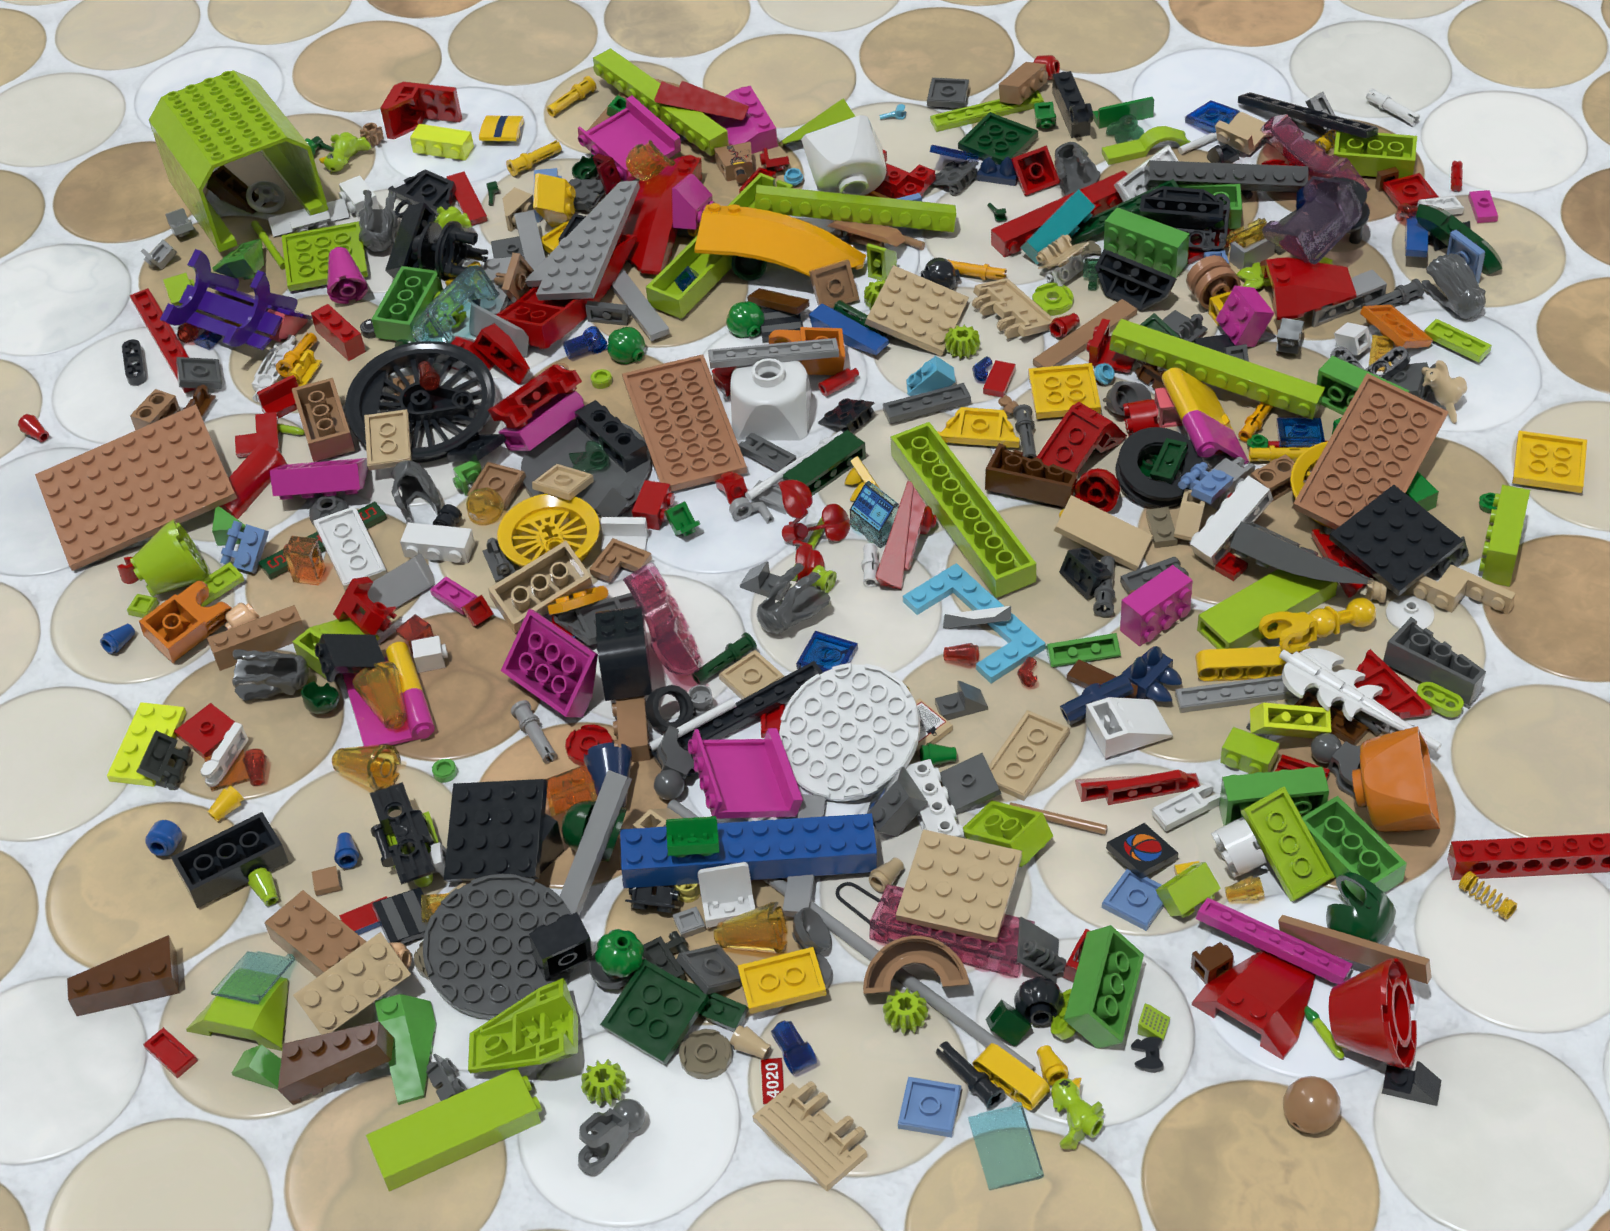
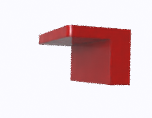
[257,375,299,419]

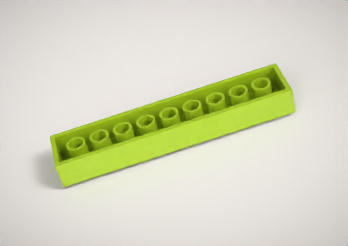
[890,422,1037,598]

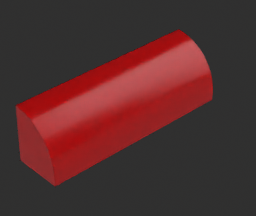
[214,441,287,519]

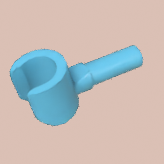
[879,104,906,120]

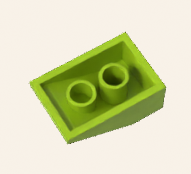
[963,800,1053,868]

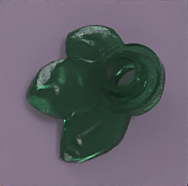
[1106,115,1144,144]
[569,441,609,472]

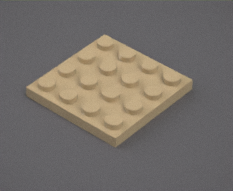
[865,265,969,357]
[896,829,1022,943]

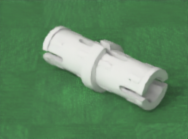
[861,543,880,587]

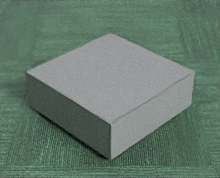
[673,907,706,938]

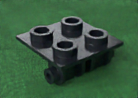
[818,398,875,434]

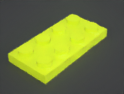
[107,702,187,787]

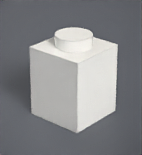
[1334,322,1371,356]
[411,636,448,673]

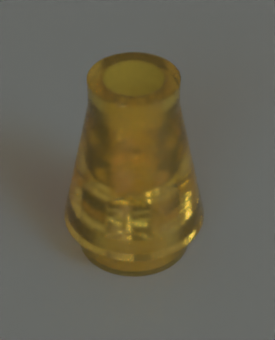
[1224,875,1264,902]

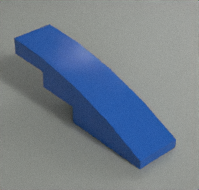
[1405,213,1428,258]

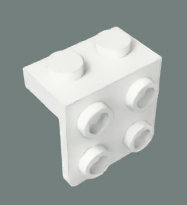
[698,862,757,928]

